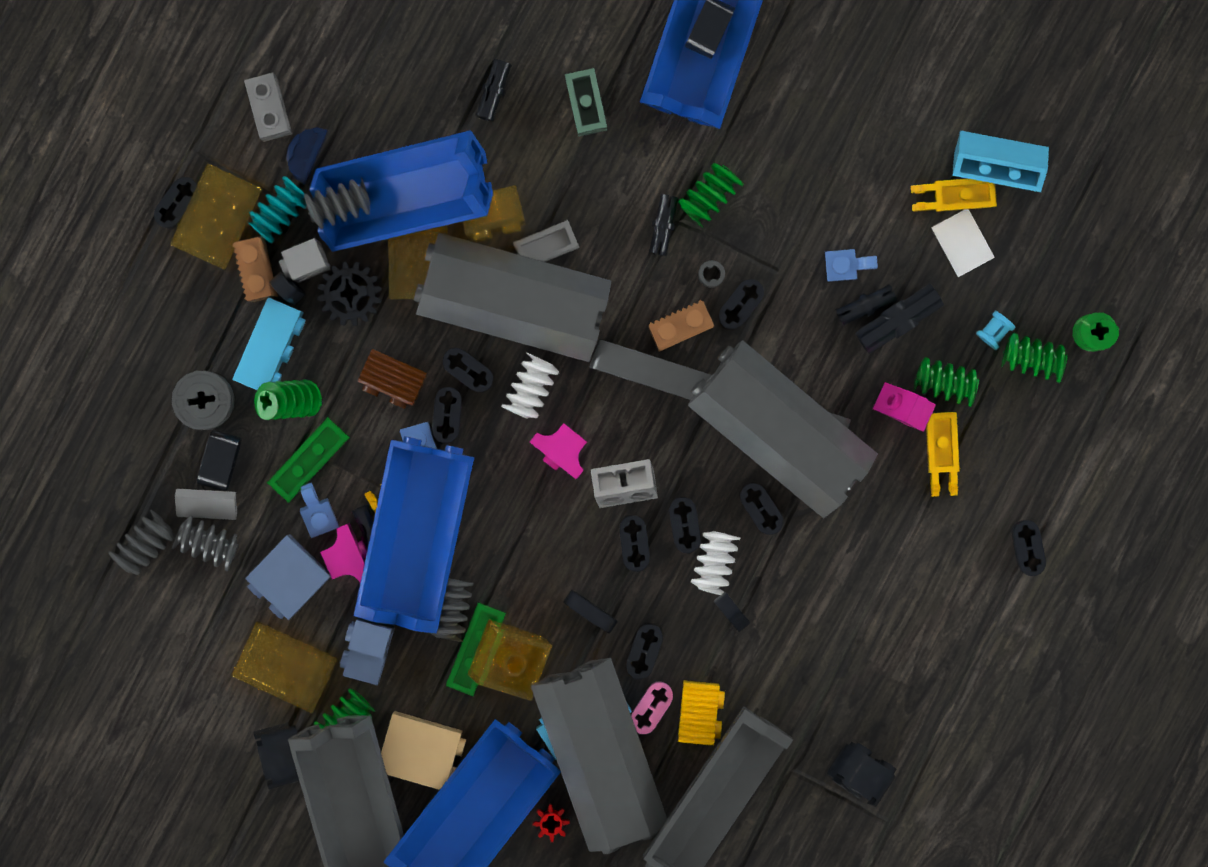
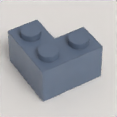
[340,618,395,685]

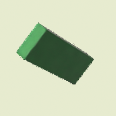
[267,417,350,503]
[446,602,506,696]

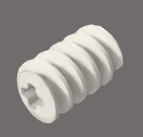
[501,352,559,419]
[691,531,741,595]

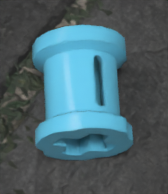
[976,310,1016,350]

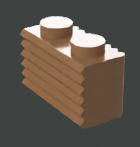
[233,237,278,302]
[648,300,714,352]

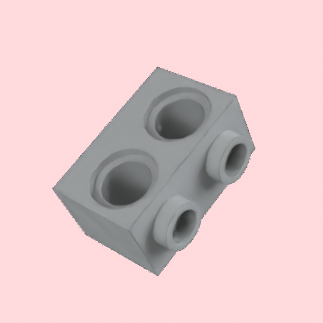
[244,73,292,142]
[279,238,331,283]
[591,459,658,508]

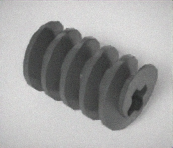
[304,177,370,229]
[108,510,175,575]
[172,516,239,572]
[430,578,474,642]

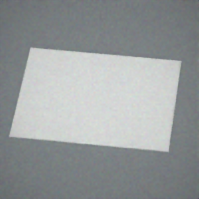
[931,209,995,277]

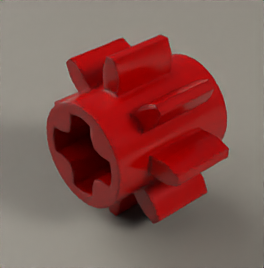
[533,803,570,842]

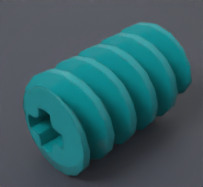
[247,176,307,243]

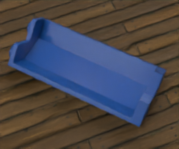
[640,0,763,129]
[310,130,493,252]
[354,436,474,634]
[384,719,561,867]

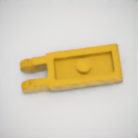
[911,179,997,212]
[926,412,960,497]

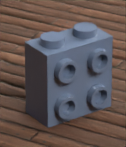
[245,534,331,620]

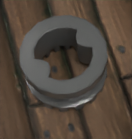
[698,260,725,288]

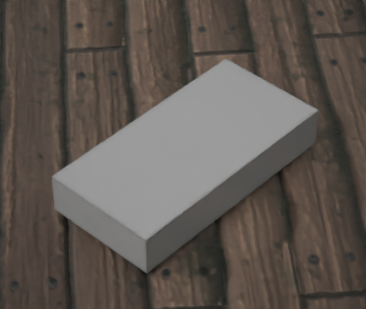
[513,220,579,262]
[175,489,237,520]

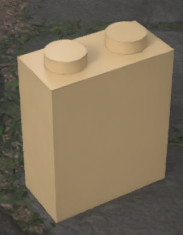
[381,711,466,790]

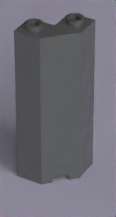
[413,232,611,362]
[688,340,878,519]
[531,658,667,854]
[643,706,793,867]
[288,715,404,867]

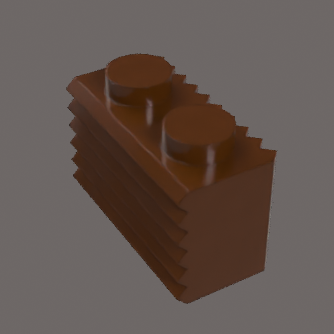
[357,349,428,409]

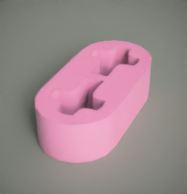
[631,682,673,734]

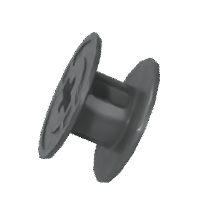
[172,371,235,430]

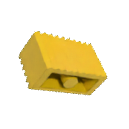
[678,680,725,746]

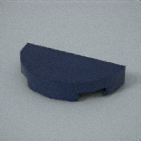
[286,127,328,185]

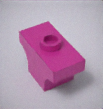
[873,382,936,432]
[530,423,587,479]
[320,523,367,583]

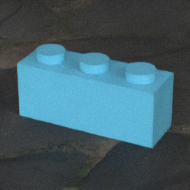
[952,131,1049,192]
[232,297,306,390]

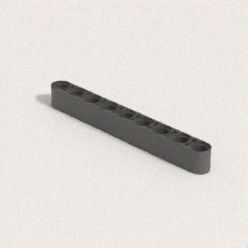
[589,339,851,428]

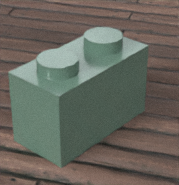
[565,68,607,137]

